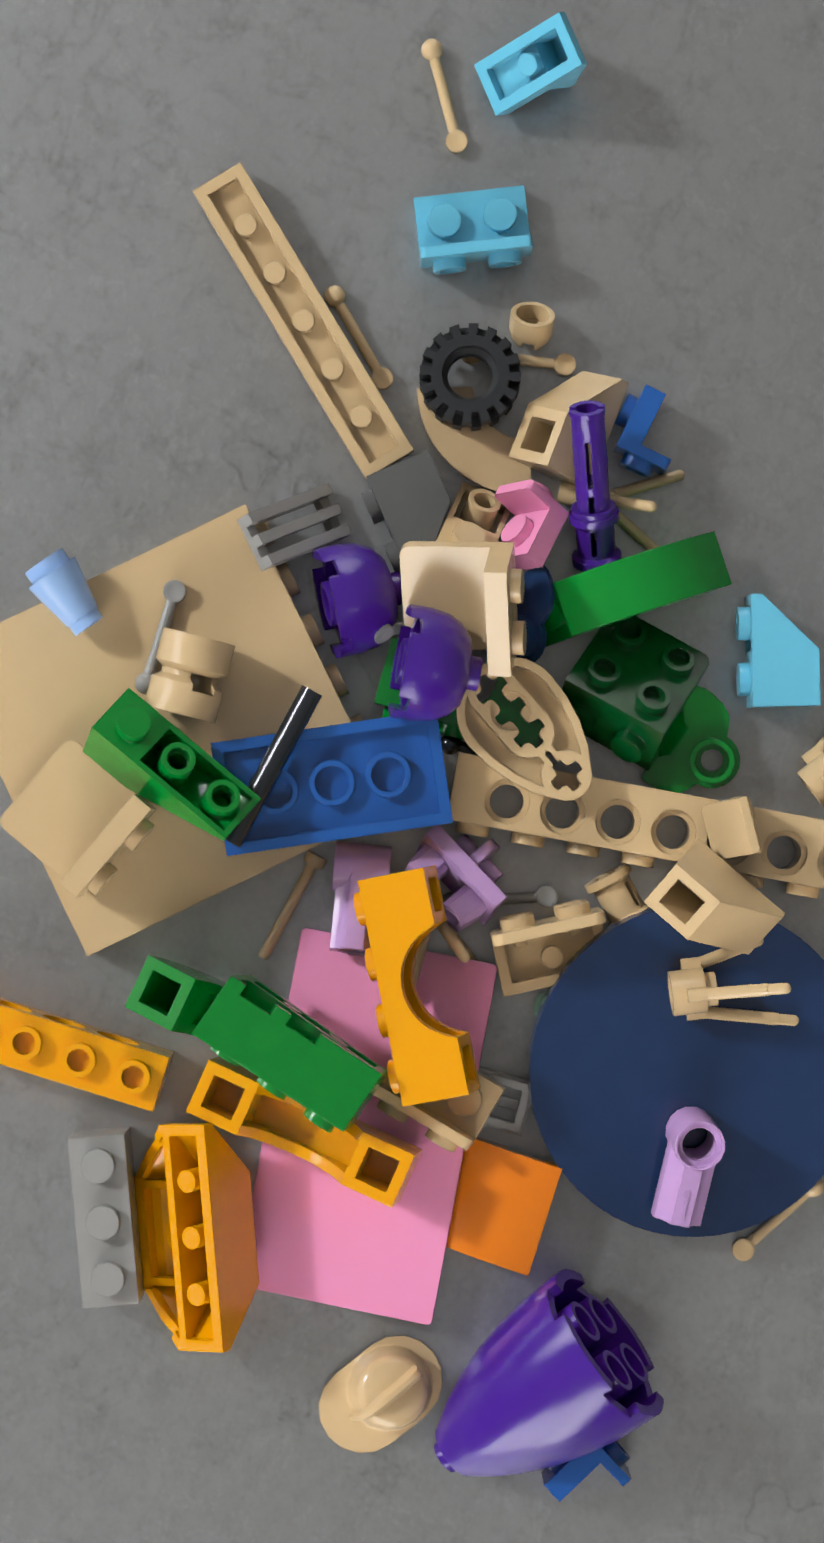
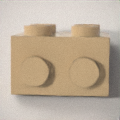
[399,541,527,677]
[0,740,157,898]
[489,899,606,997]

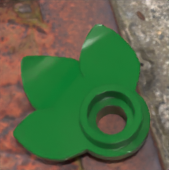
[642,686,740,793]

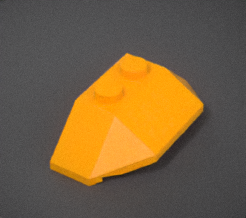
[134,1123,259,1353]

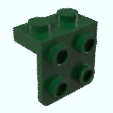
[562,616,709,771]

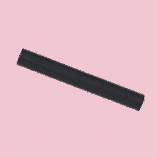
[225,685,322,847]

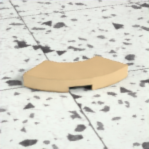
[417,387,532,493]

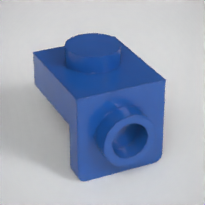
[612,384,671,478]
[541,1441,632,1502]

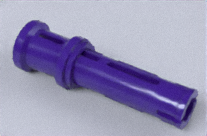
[569,400,622,572]

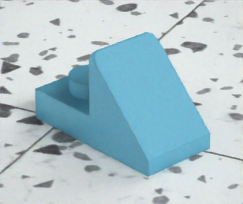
[474,12,587,116]

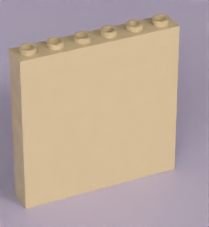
[0,504,363,956]

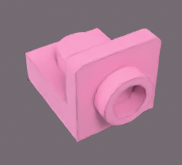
[494,479,569,570]

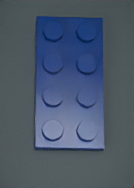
[210,717,453,856]

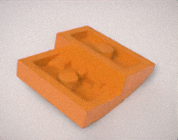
[446,1137,562,1276]

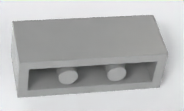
[68,1126,145,1309]

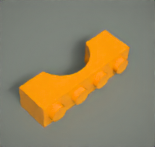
[354,865,481,1107]
[186,1056,423,1208]

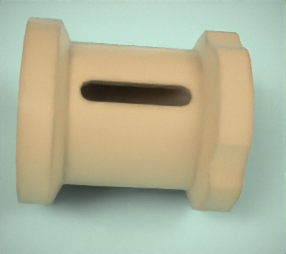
[584,863,650,927]

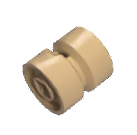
[145,628,235,724]

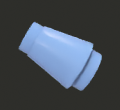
[25,548,103,636]

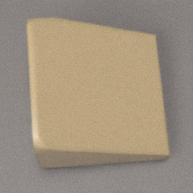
[702,796,762,859]

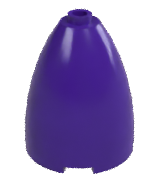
[434,1269,664,1477]

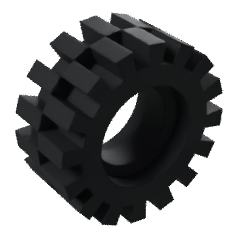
[419,323,521,431]

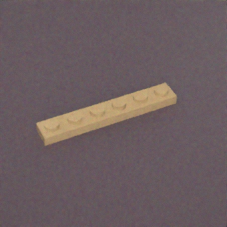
[193,162,414,481]

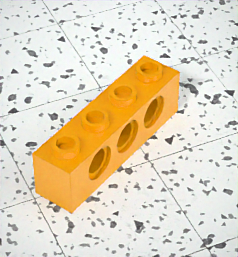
[0,997,175,1112]

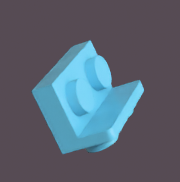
[413,185,533,275]

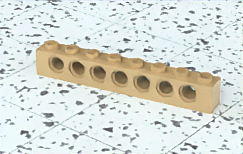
[450,752,824,899]

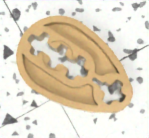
[456,657,592,801]

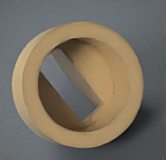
[509,302,555,350]

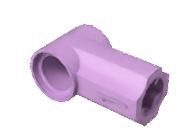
[330,841,392,956]
[651,1107,725,1228]

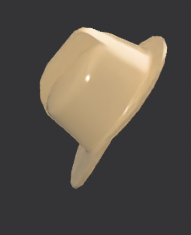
[319,1335,443,1453]

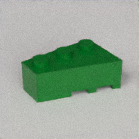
[191,975,388,1133]

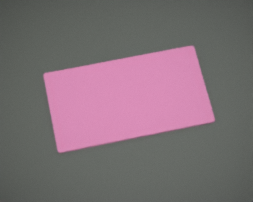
[252,928,498,1325]

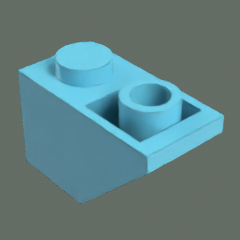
[735,594,821,708]

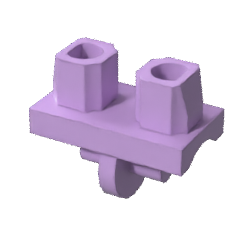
[404,825,507,932]

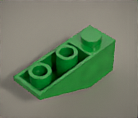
[83,688,261,841]

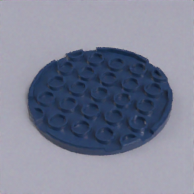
[528,908,824,1237]

